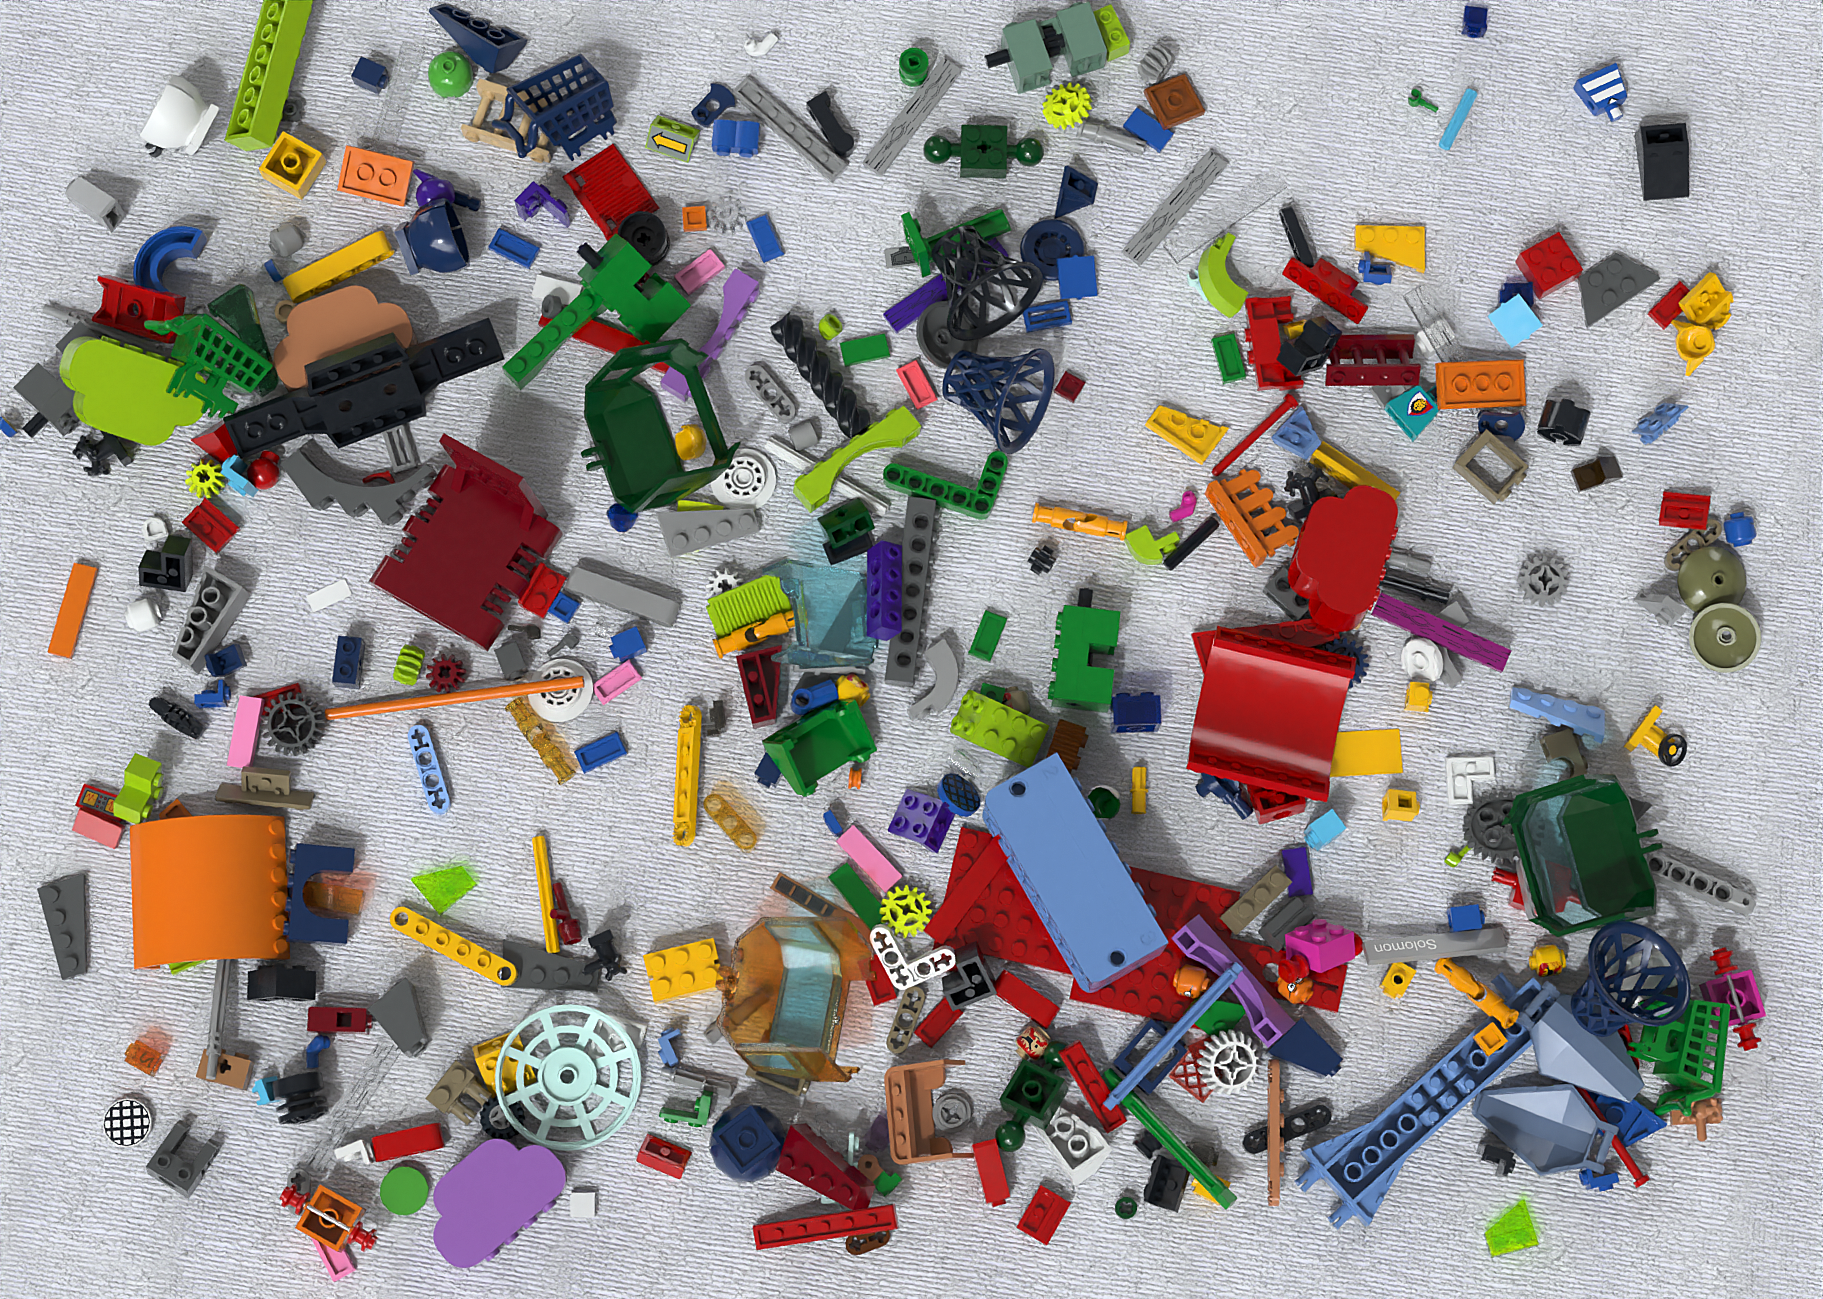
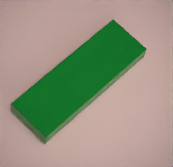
[828,863,887,932]

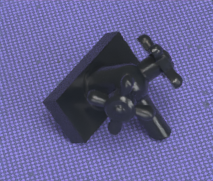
[72,430,133,476]
[1284,462,1338,521]
[582,929,627,981]

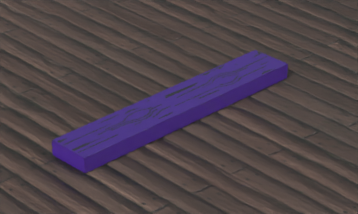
[883,237,1009,334]

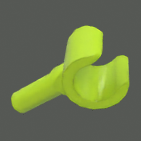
[1444,844,1472,868]

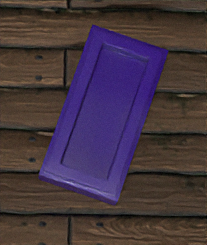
[1281,847,1313,898]

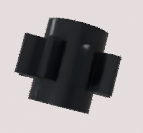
[1027,545,1057,576]

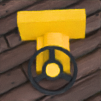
[1624,705,1687,767]

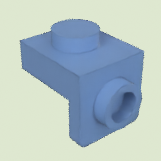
[657,1027,682,1067]

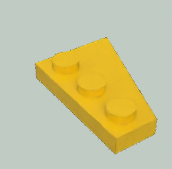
[1354,225,1425,273]
[1145,405,1229,465]

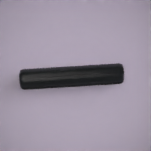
[1163,517,1220,571]

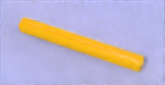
[532,836,560,954]

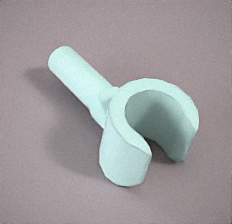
[1187,269,1208,302]

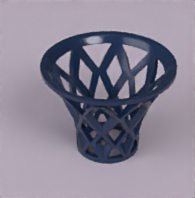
[942,348,1055,454]
[1571,921,1691,1037]

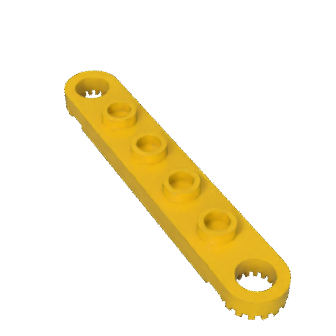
[672,705,702,847]
[390,907,518,986]

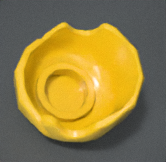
[675,424,707,461]

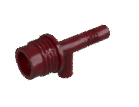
[550,883,583,945]

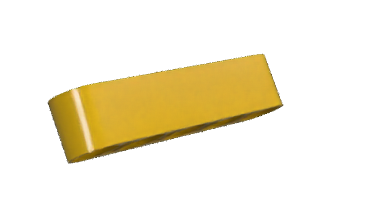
[282,231,394,303]

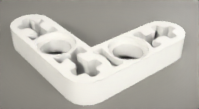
[870,924,955,990]

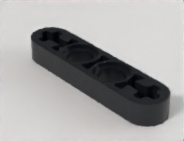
[1242,1105,1332,1155]

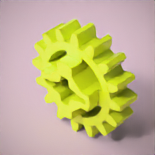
[1042,82,1092,130]
[879,885,932,938]

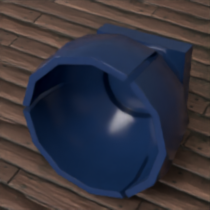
[394,198,470,276]
[708,1103,786,1182]

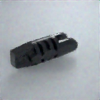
[148,697,206,740]

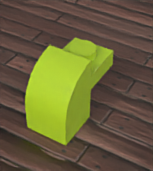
[1124,525,1180,565]

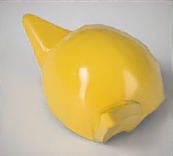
[1671,320,1715,376]

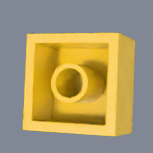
[259,131,327,200]

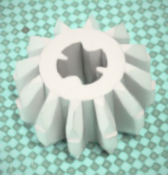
[705,568,744,599]

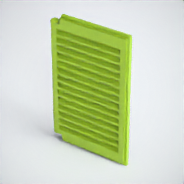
[706,572,793,639]

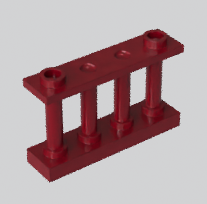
[1325,334,1421,386]

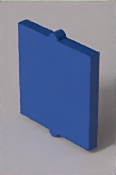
[1057,255,1098,300]

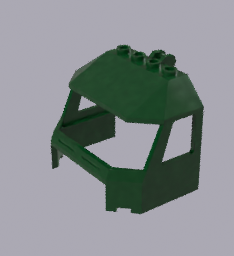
[581,338,741,514]

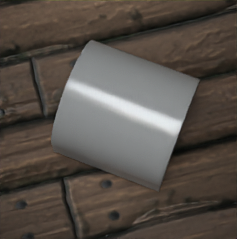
[788,421,818,452]

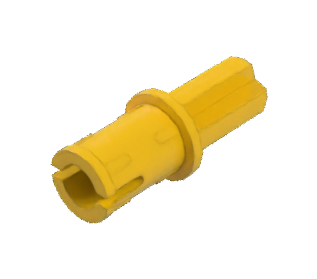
[1130,766,1148,814]

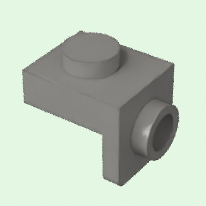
[1369,385,1411,408]

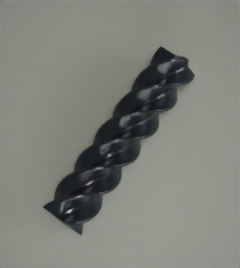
[770,312,871,439]

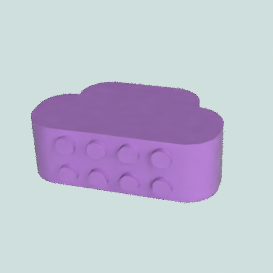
[433,1139,567,1268]

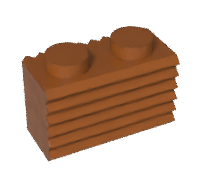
[1046,718,1089,774]

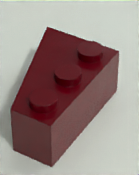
[736,645,783,729]

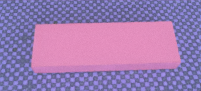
[227,695,265,768]
[836,825,903,893]

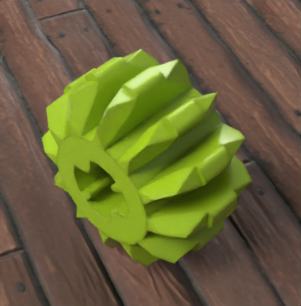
[393,644,425,686]

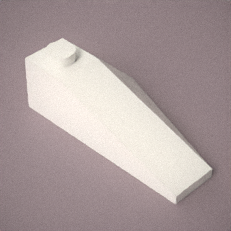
[1031,1095,1112,1186]

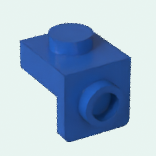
[1358,252,1392,285]
[1579,1168,1620,1192]

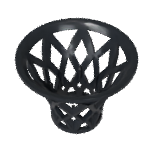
[931,225,1043,341]

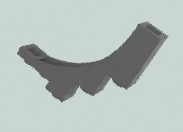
[280,450,438,525]

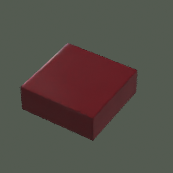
[1054,371,1086,404]

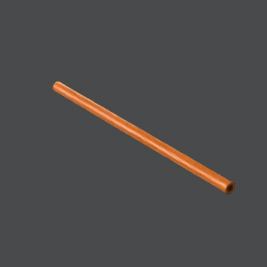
[325,676,585,720]

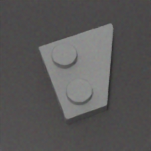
[1633,592,1686,626]

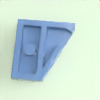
[1271,406,1321,460]

